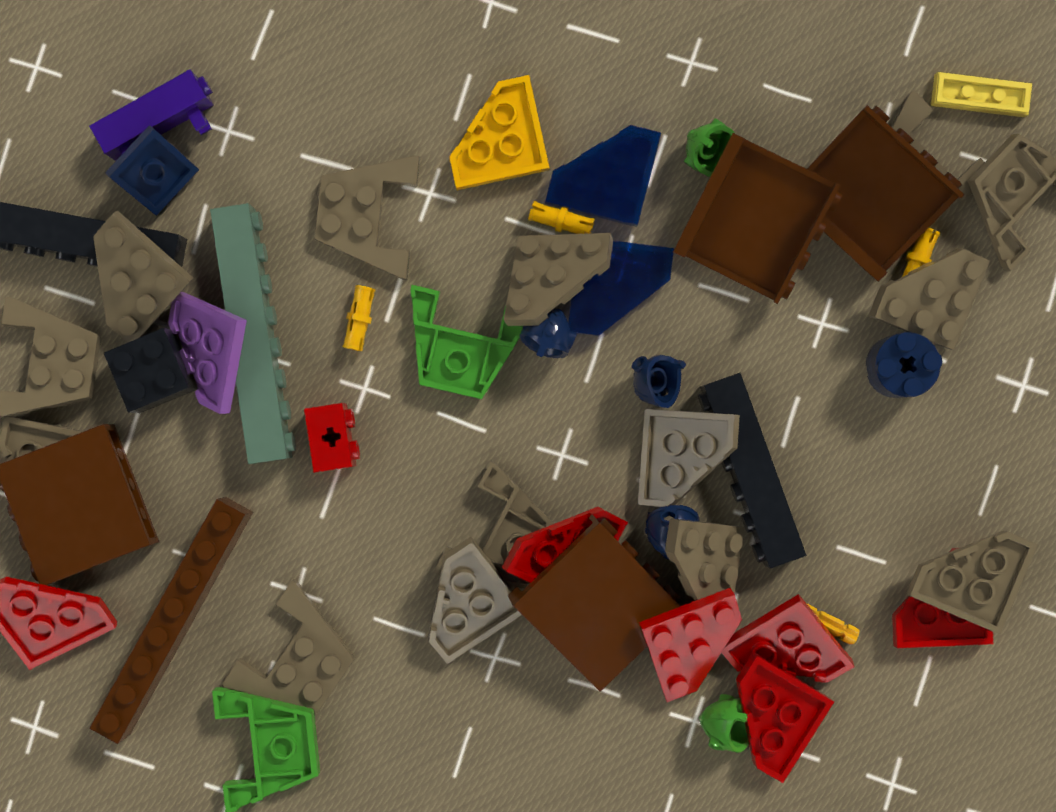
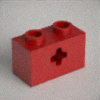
[304,403,360,473]

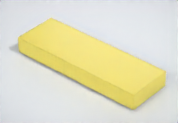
[931,72,1032,117]

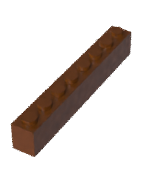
[89,497,253,744]

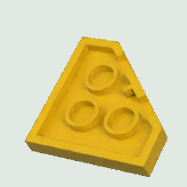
[449,75,550,190]

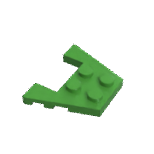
[411,285,523,399]
[212,687,320,812]

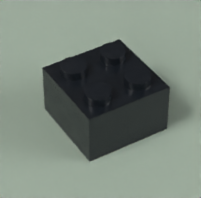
[104,328,198,413]

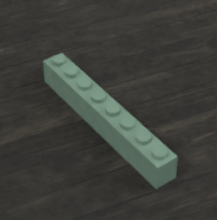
[210,203,296,464]

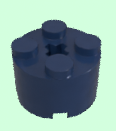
[866,332,942,398]

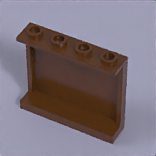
[807,105,965,282]
[673,133,843,304]
[0,424,159,585]
[508,515,681,692]

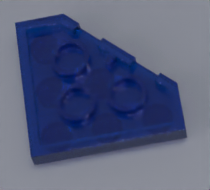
[545,125,661,227]
[568,241,674,336]

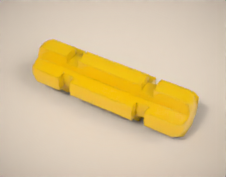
[807,604,860,644]

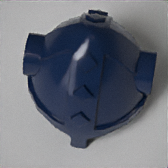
[520,308,577,359]
[631,355,686,408]
[645,505,700,560]

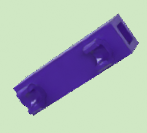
[89,69,214,161]

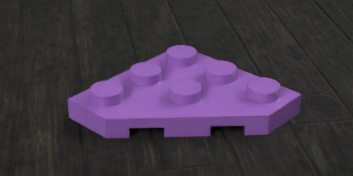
[168,292,247,414]

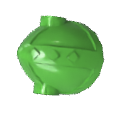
[683,118,734,177]
[699,694,749,753]

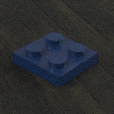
[105,125,199,216]

